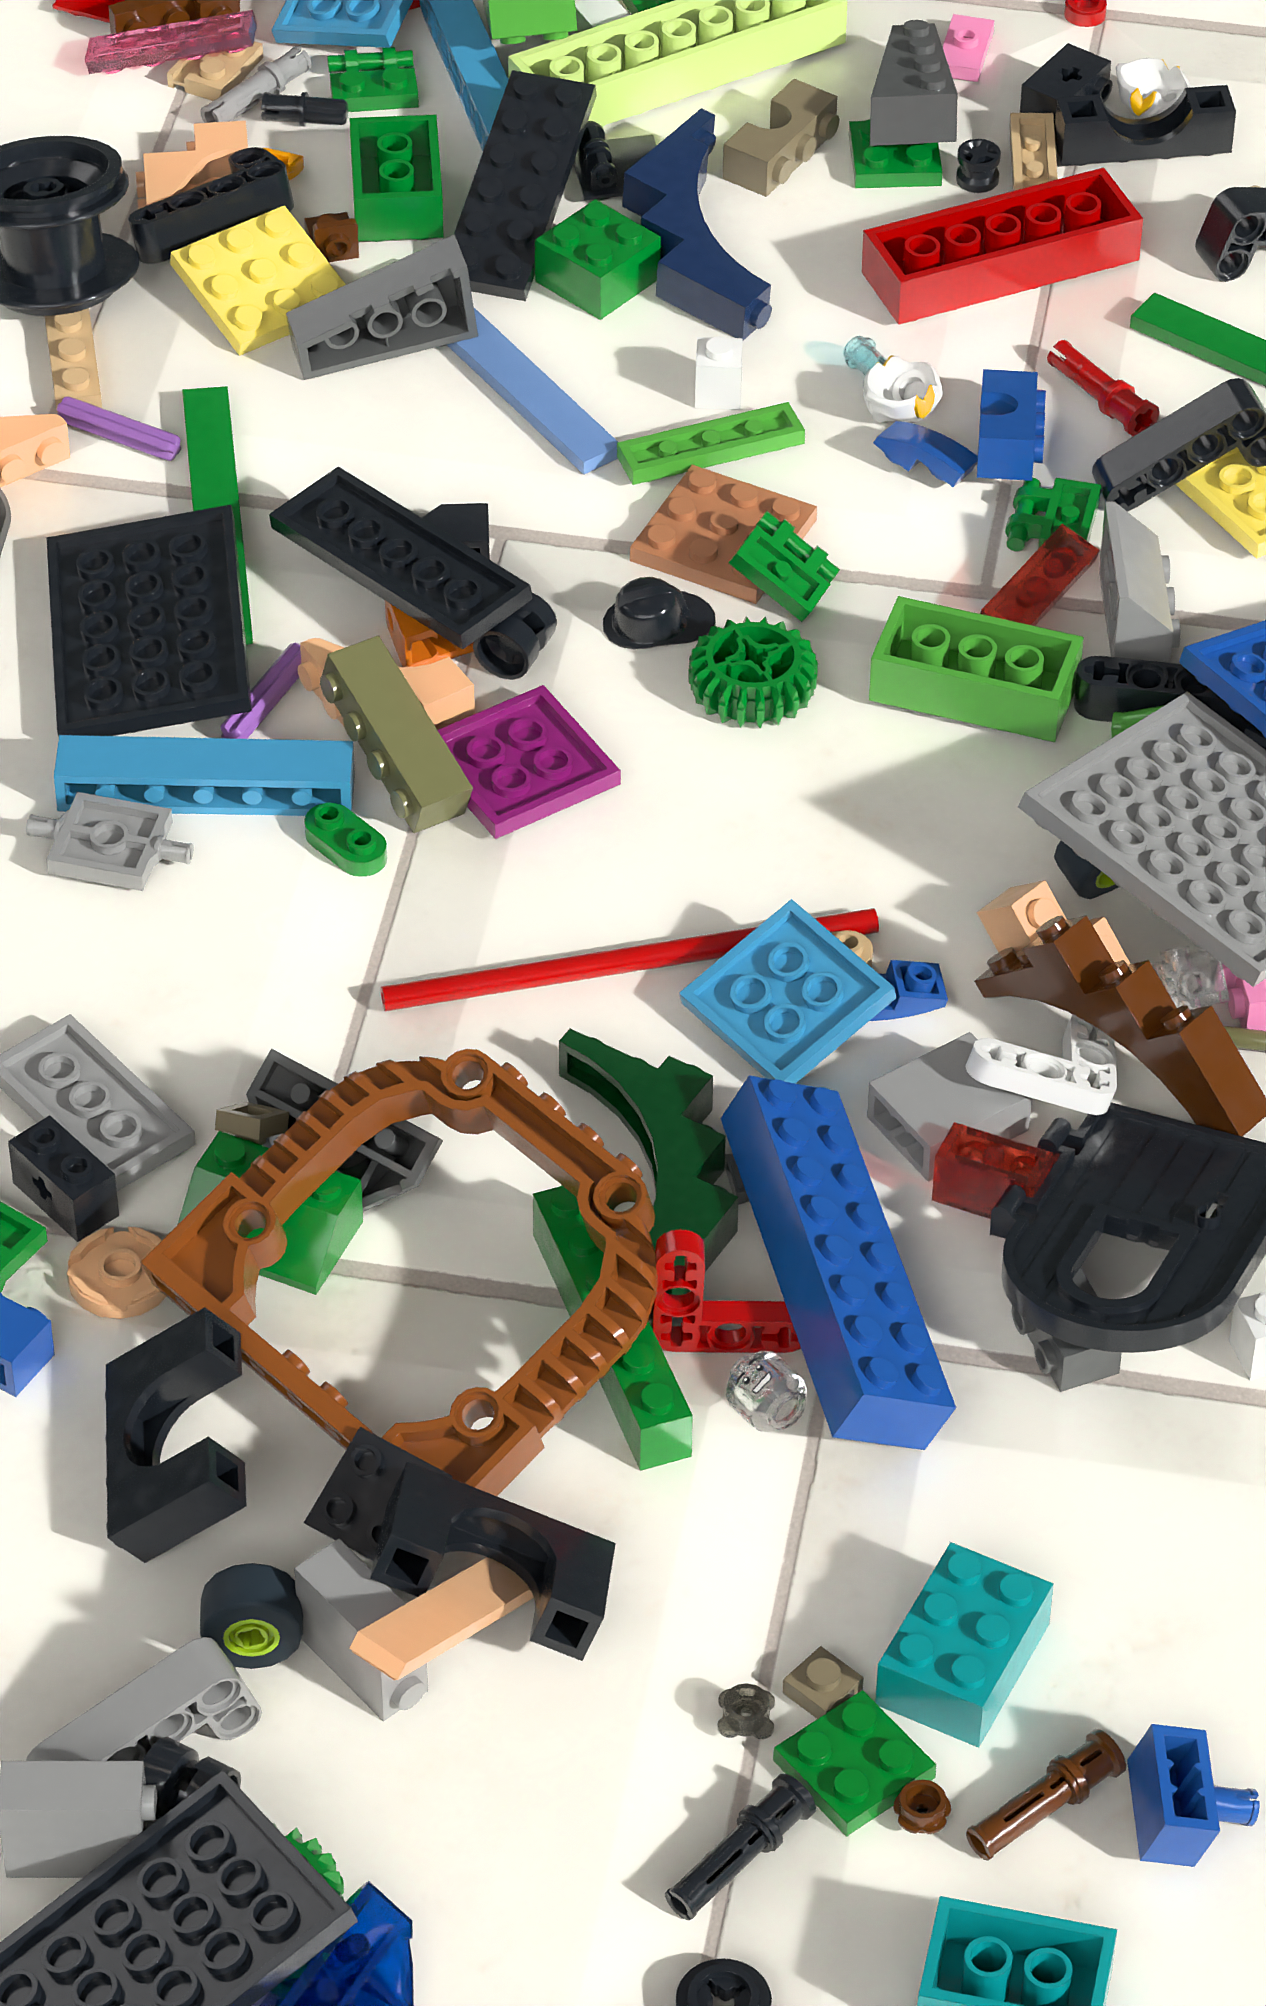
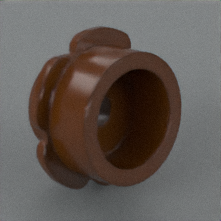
[893,1779,951,1834]

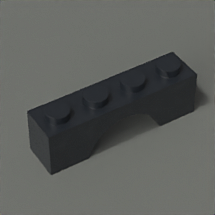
[1054,85,1236,166]

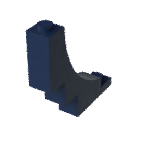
[622,108,772,341]

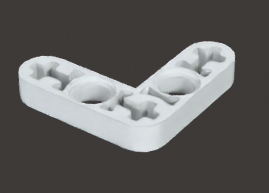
[965,1015,1117,1115]

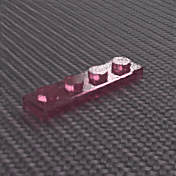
[84,10,257,74]

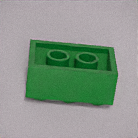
[177,1131,363,1295]

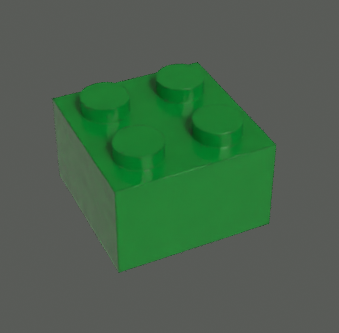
[535,199,661,320]

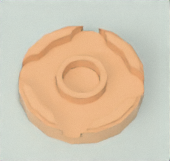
[67,1227,166,1319]

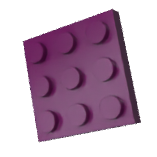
[438,685,621,839]

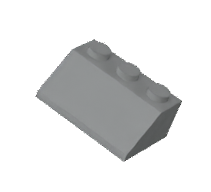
[1099,502,1180,663]

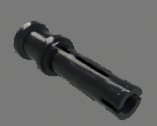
[665,1774,816,1921]

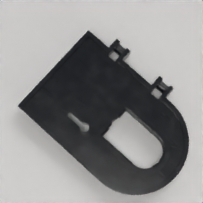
[990,1102,1266,1353]

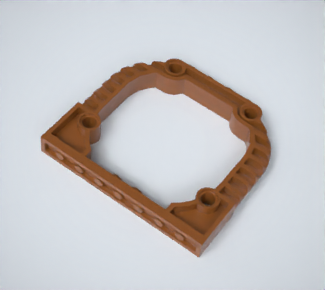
[140,1049,658,1496]

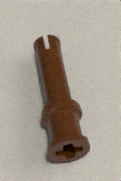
[966,1729,1127,1861]

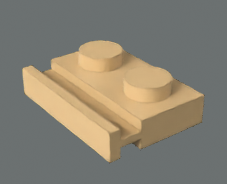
[167,27,263,101]

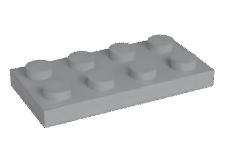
[0,1014,195,1191]

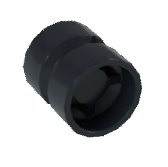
[473,593,557,680]
[143,1736,241,1818]

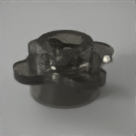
[717,1683,775,1739]

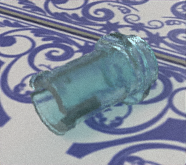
[843,335,887,375]

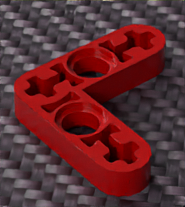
[652,1229,801,1353]

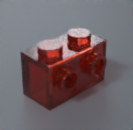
[932,1122,1053,1219]

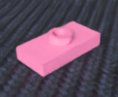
[943,14,994,82]

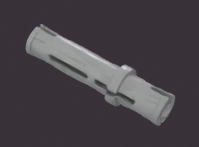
[200,46,312,123]

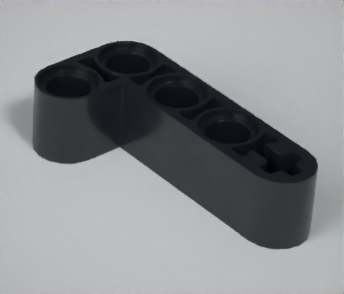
[128,147,294,264]
[1195,187,1266,282]
[1092,378,1266,512]
[1074,656,1252,733]

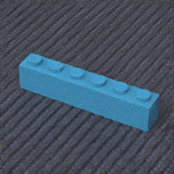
[54,735,355,816]

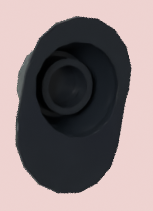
[603,577,716,650]

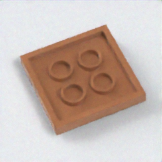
[630,465,817,604]

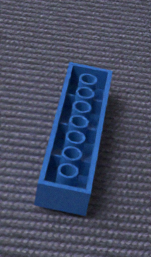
[720,1075,956,1450]

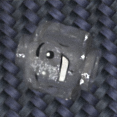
[725,1351,807,1432]

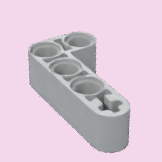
[26,1637,262,1761]

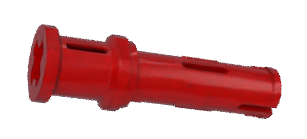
[1047,340,1160,436]

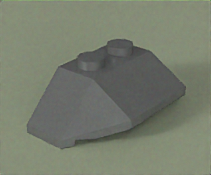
[246,1048,443,1212]

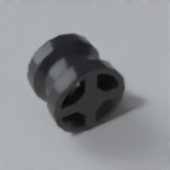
[956,139,1001,193]

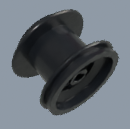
[0,136,140,316]

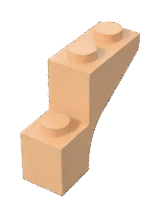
[136,121,248,209]
[0,414,70,488]
[297,638,475,730]
[976,880,1130,965]

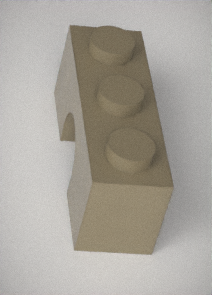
[723,79,840,197]

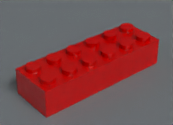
[861,167,1143,325]

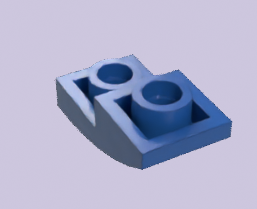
[873,421,978,487]
[870,960,948,1021]

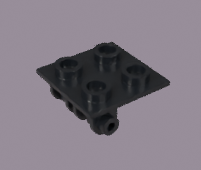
[573,121,657,201]
[304,1427,453,1562]

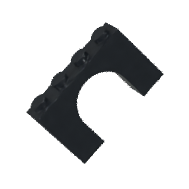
[105,1307,247,1563]
[370,1461,616,1661]

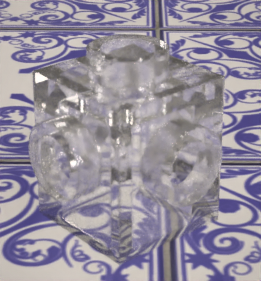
[1151,945,1230,1010]

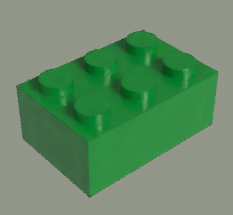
[349,114,444,242]

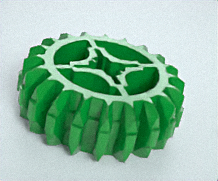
[688,616,818,728]

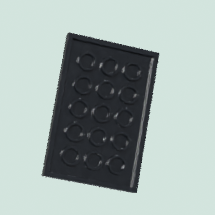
[46,505,252,737]
[0,1770,358,2006]

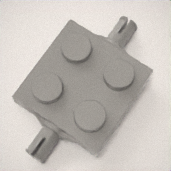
[26,792,194,891]

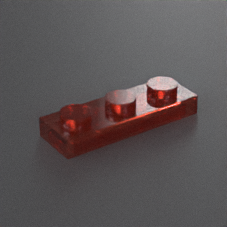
[980,523,1100,626]

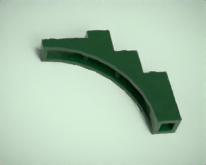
[559,1028,739,1295]

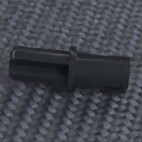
[261,92,349,127]

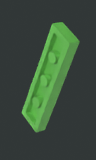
[617,402,805,485]

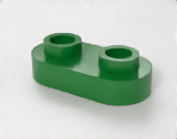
[304,803,387,877]

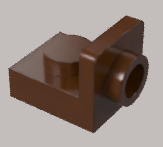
[304,212,359,262]

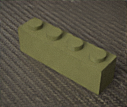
[320,635,473,833]

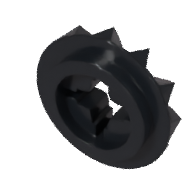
[676,1958,772,2006]

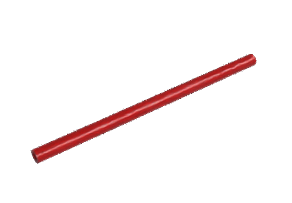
[380,908,879,1011]

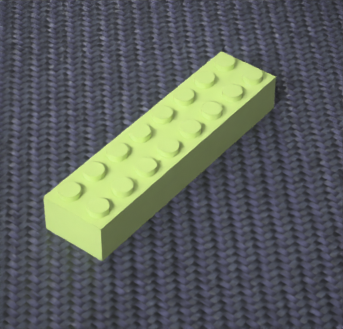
[508,0,847,127]

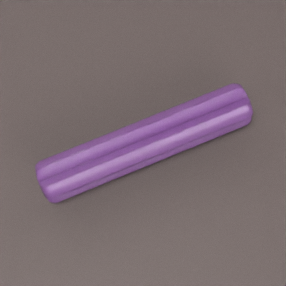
[56,396,181,461]
[220,642,301,739]

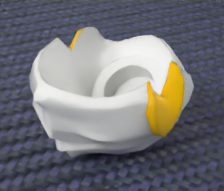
[1115,58,1190,119]
[863,355,943,423]

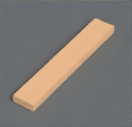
[349,1557,534,1681]

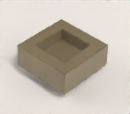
[215,1102,289,1145]
[782,1646,864,1719]

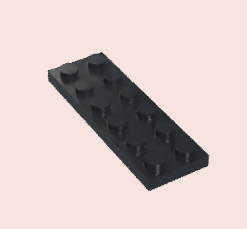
[454,70,597,302]
[269,466,533,649]

